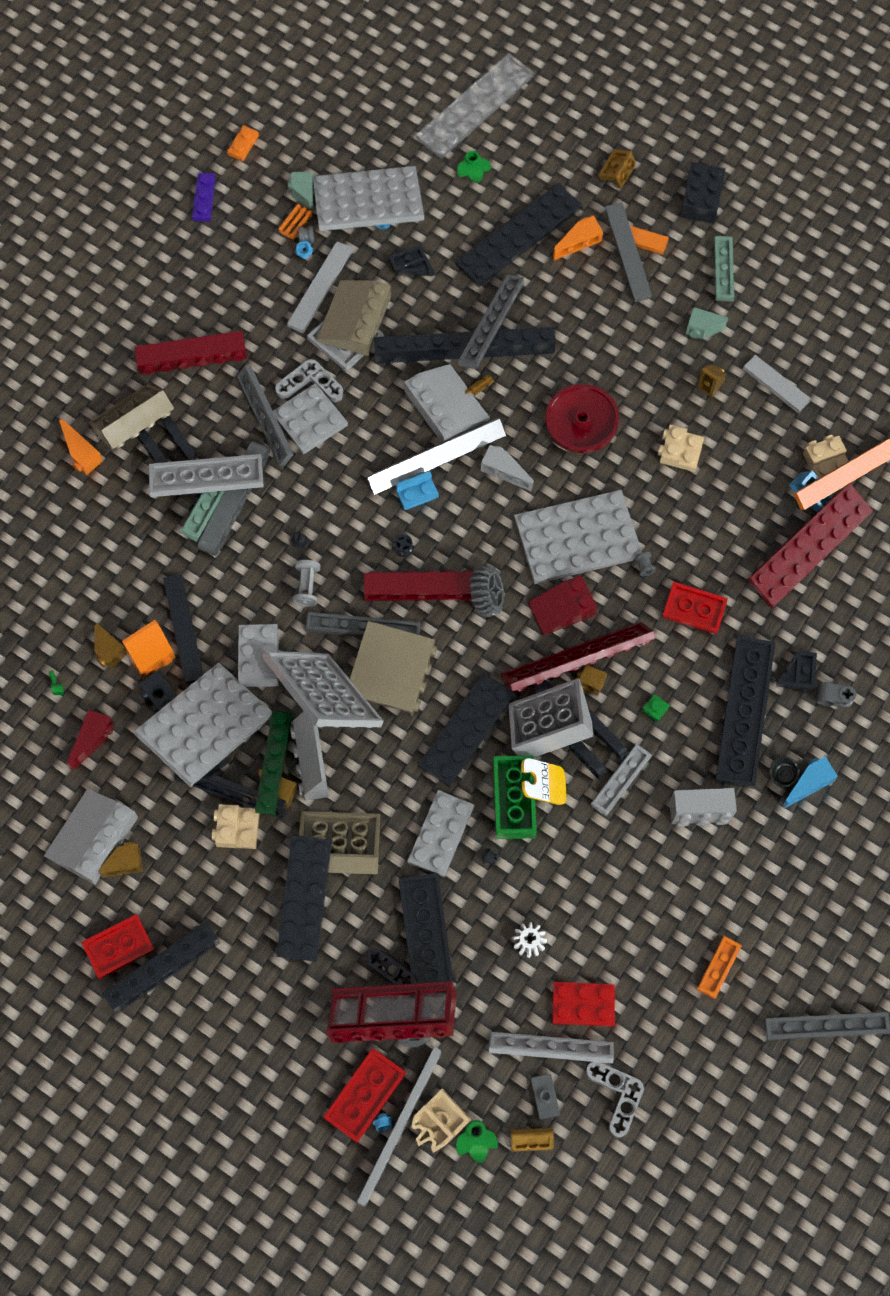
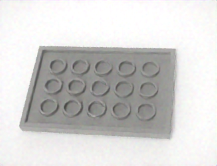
[313,166,424,231]
[514,490,642,584]
[262,651,384,728]
[134,662,272,787]

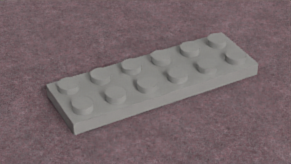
[149,454,264,497]

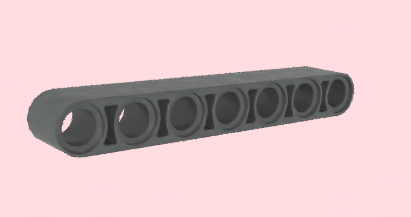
[198,441,270,556]

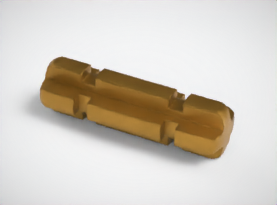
[464,375,494,395]

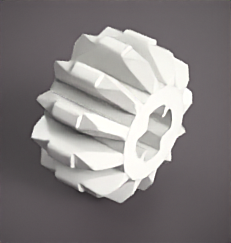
[512,922,547,958]

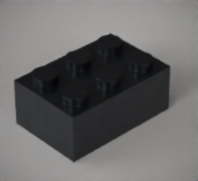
[680,162,726,224]

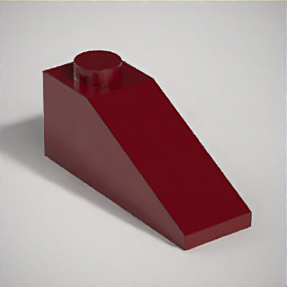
[67,710,114,770]

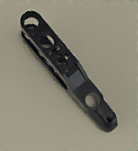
[137,416,202,505]
[533,680,628,779]

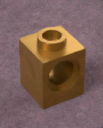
[576,664,607,696]

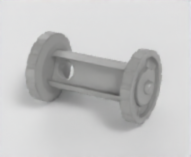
[292,560,321,607]

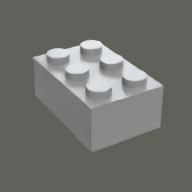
[238,624,279,687]
[669,788,737,827]

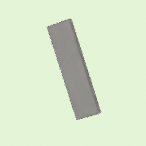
[743,355,811,413]
[590,744,652,816]

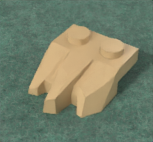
[411,1089,471,1153]

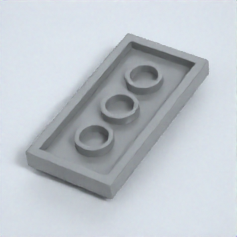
[407,790,474,878]

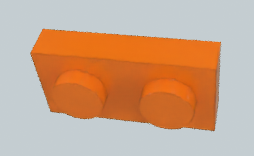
[227,125,259,161]

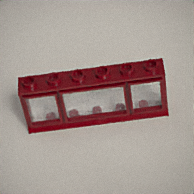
[326,981,457,1043]

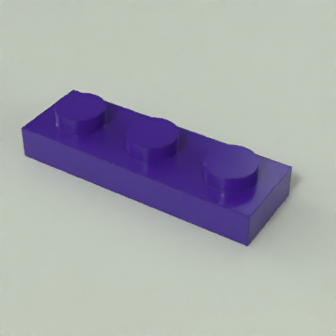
[193,173,216,222]

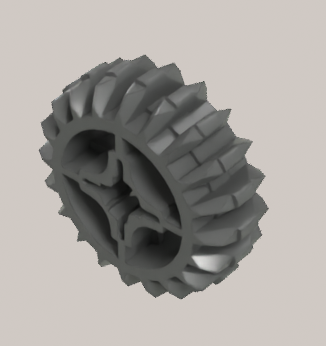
[469,565,505,617]

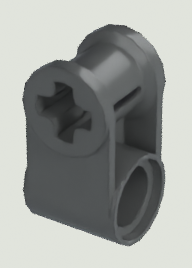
[817,682,857,708]

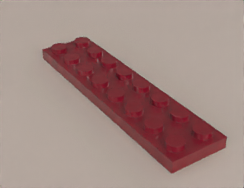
[747,483,873,608]
[500,622,656,691]

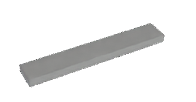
[287,241,353,333]
[489,1032,614,1063]

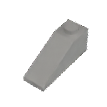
[481,445,534,491]

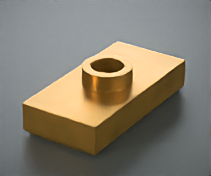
[511,1128,554,1152]

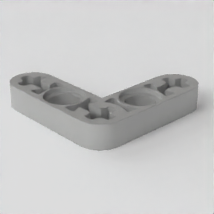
[275,359,343,402]
[586,1062,644,1138]

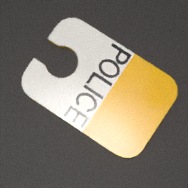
[521,758,566,805]

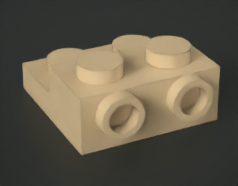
[658,425,704,472]
[803,435,848,478]
[212,804,260,849]

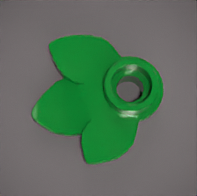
[457,151,491,183]
[456,1120,498,1164]

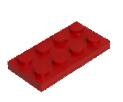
[323,1048,407,1143]

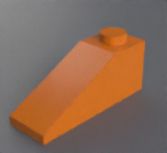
[553,216,603,260]
[60,419,103,475]

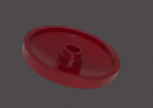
[546,384,619,453]

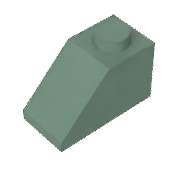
[288,172,314,211]
[686,307,728,339]

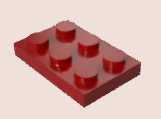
[662,581,728,634]
[81,914,155,980]
[552,982,615,1027]

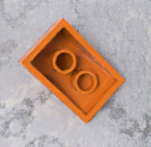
[122,620,175,679]

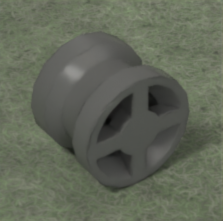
[299,226,314,244]

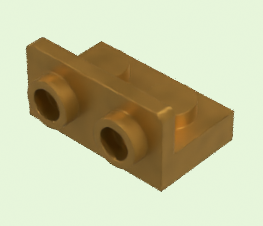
[599,149,636,188]

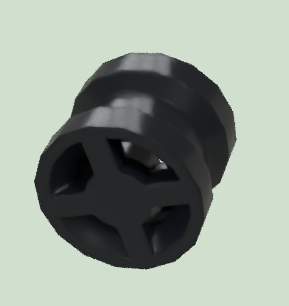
[394,534,413,557]

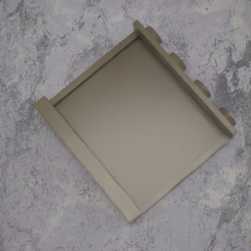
[350,621,437,716]

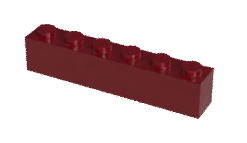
[135,331,247,375]
[364,570,474,601]

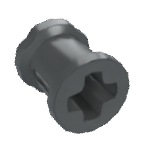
[635,552,656,576]

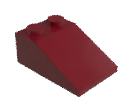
[528,575,597,636]

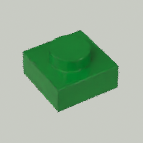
[642,694,670,722]

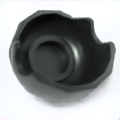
[769,756,800,788]

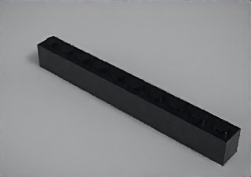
[374,327,556,364]

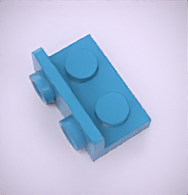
[396,471,439,510]

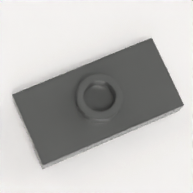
[531,1074,560,1120]

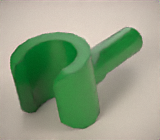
[49,670,64,696]

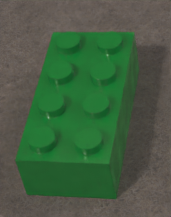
[493,756,537,839]

